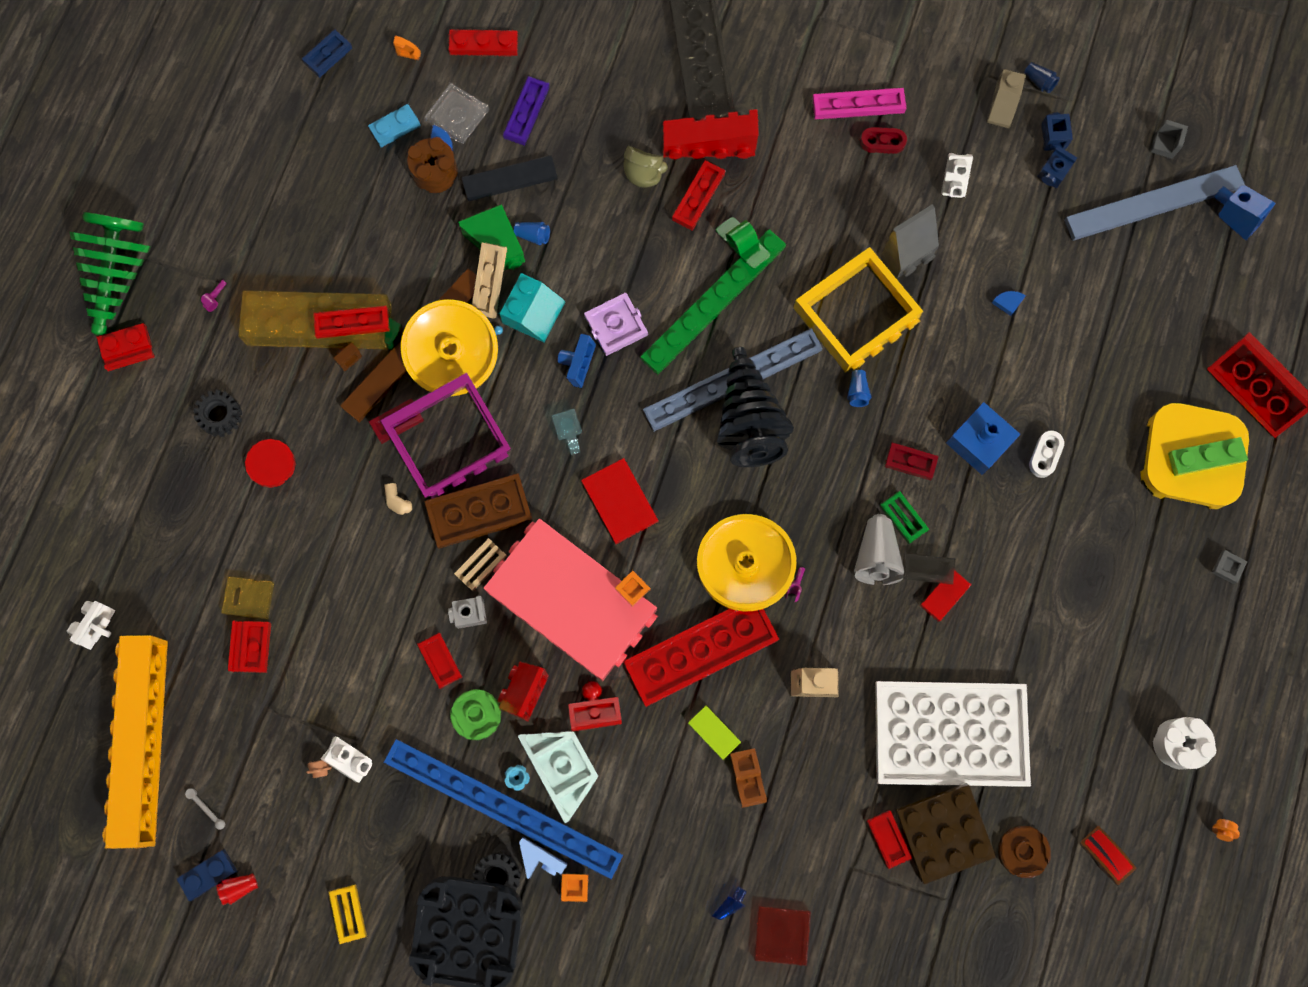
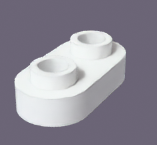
[1029,431,1064,478]

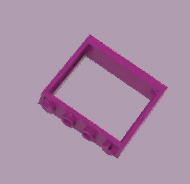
[380,373,511,499]

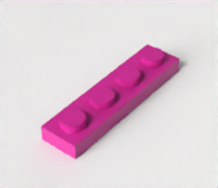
[812,88,906,119]

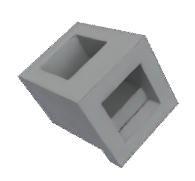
[448,596,487,629]

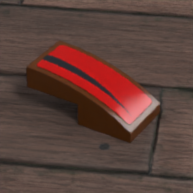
[1080,825,1137,886]

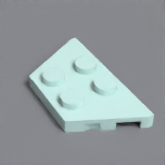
[518,731,598,823]

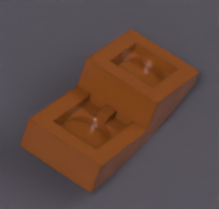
[730,748,767,808]

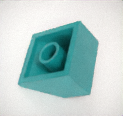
[500,273,565,343]

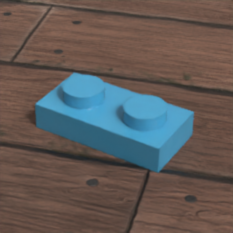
[368,104,421,147]

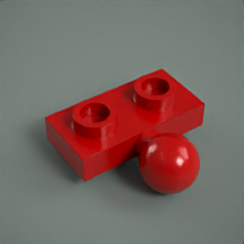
[568,681,622,731]

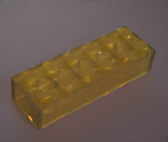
[239,291,392,349]

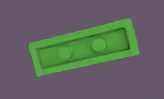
[1168,437,1248,476]

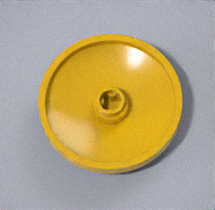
[401,300,498,396]
[697,514,796,611]

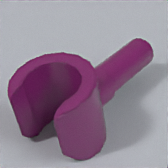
[201,280,226,312]
[785,567,805,602]

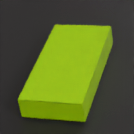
[688,706,741,760]

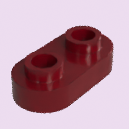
[860,127,907,154]

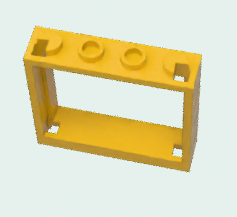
[793,247,923,373]

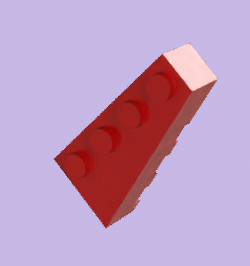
[663,109,759,159]

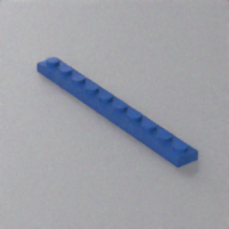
[384,739,623,879]

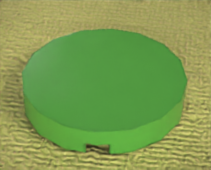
[450,689,501,740]

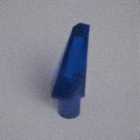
[712,887,747,920]

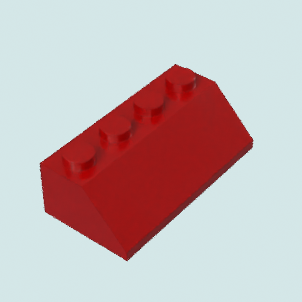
[1207,332,1308,438]

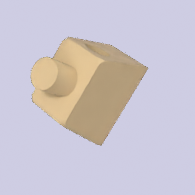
[791,668,839,697]

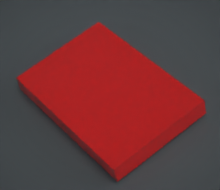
[581,458,658,545]

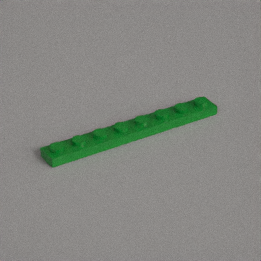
[641,229,786,375]

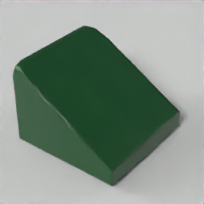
[385,318,404,351]

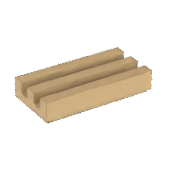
[454,538,507,591]

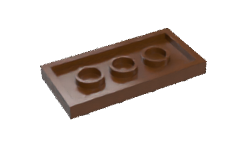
[424,473,533,549]

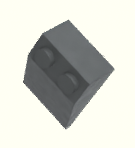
[880,204,939,279]

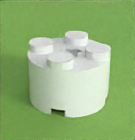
[1153,717,1216,769]

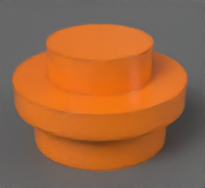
[1212,819,1240,842]

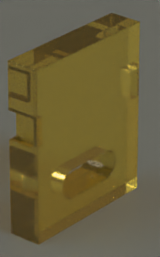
[221,577,274,619]

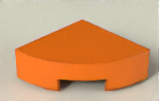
[393,36,421,60]

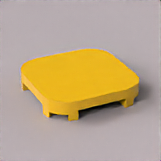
[1140,403,1249,509]

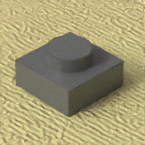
[1211,550,1247,584]

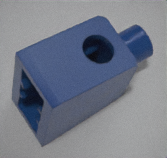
[1214,185,1276,240]

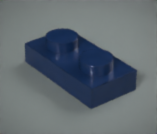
[302,30,352,78]
[177,850,237,901]

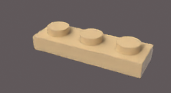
[472,243,507,318]

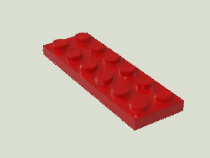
[623,609,780,707]

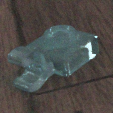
[552,409,582,455]

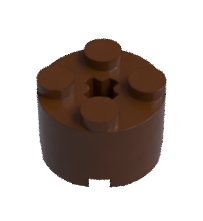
[407,137,458,193]

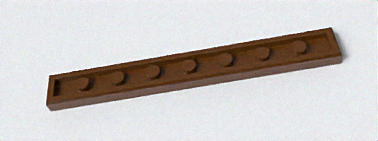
[340,268,477,423]

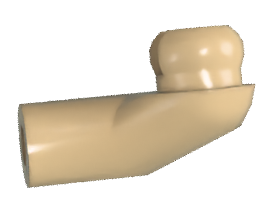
[384,483,412,515]

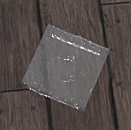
[424,83,489,144]

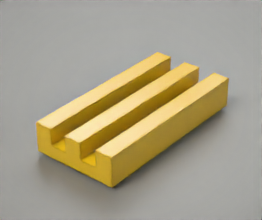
[329,884,367,944]

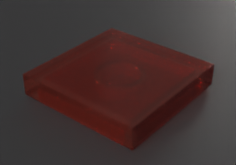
[754,906,811,966]

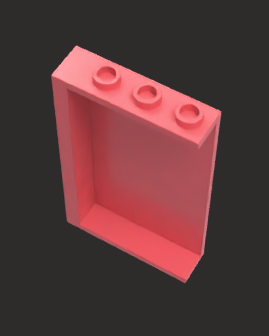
[484,519,658,682]

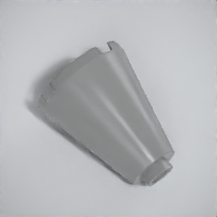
[854,514,904,585]

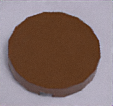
[998,826,1051,878]

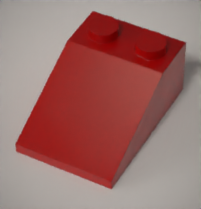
[497,662,549,722]

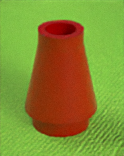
[216,873,258,905]

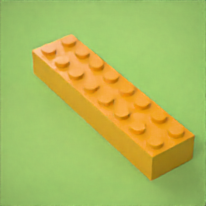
[103,636,168,848]

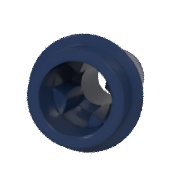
[1024,62,1060,93]

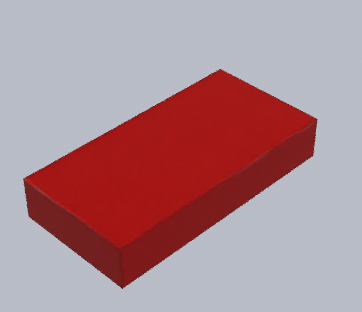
[920,569,971,622]
[417,632,462,689]
[866,810,912,869]

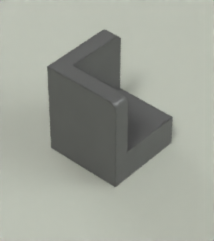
[1150,120,1188,159]

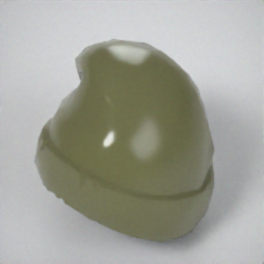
[623,146,668,188]

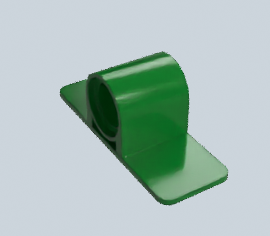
[716,217,771,269]

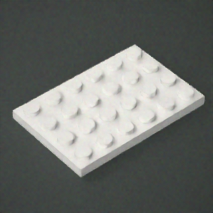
[875,681,1031,787]

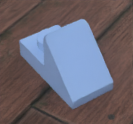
[519,837,567,879]

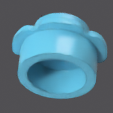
[505,765,530,791]

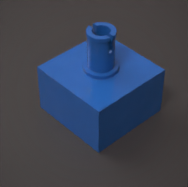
[946,402,1020,475]

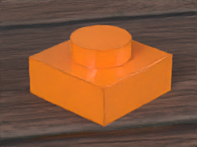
[615,571,650,607]
[561,874,588,902]

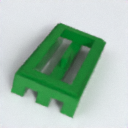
[880,491,929,545]

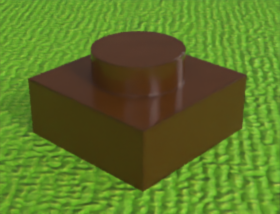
[334,342,362,372]

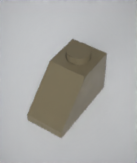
[987,69,1026,128]

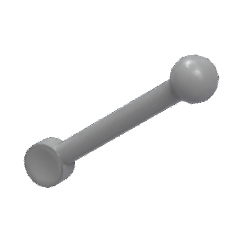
[185,789,225,830]

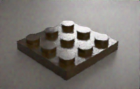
[895,783,996,884]

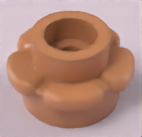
[306,760,332,778]

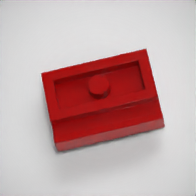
[97,323,155,371]
[228,621,271,673]

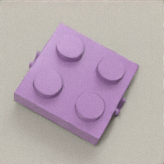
[584,293,648,356]

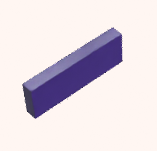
[503,76,549,146]

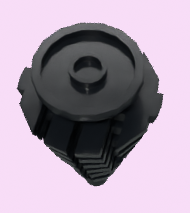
[717,346,794,468]

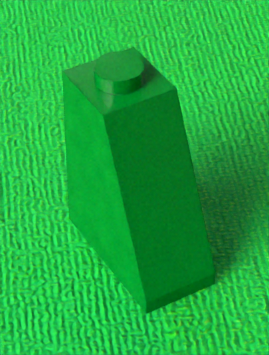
[458,205,525,270]

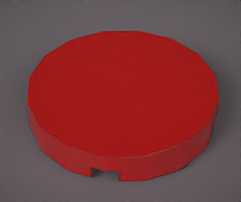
[245,439,296,488]

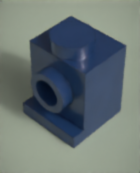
[1041,112,1073,151]
[1037,146,1077,189]

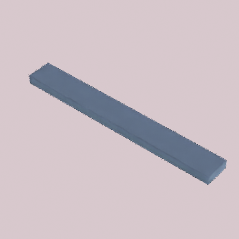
[1064,165,1245,241]
[643,328,823,432]

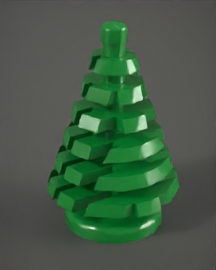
[70,212,151,335]

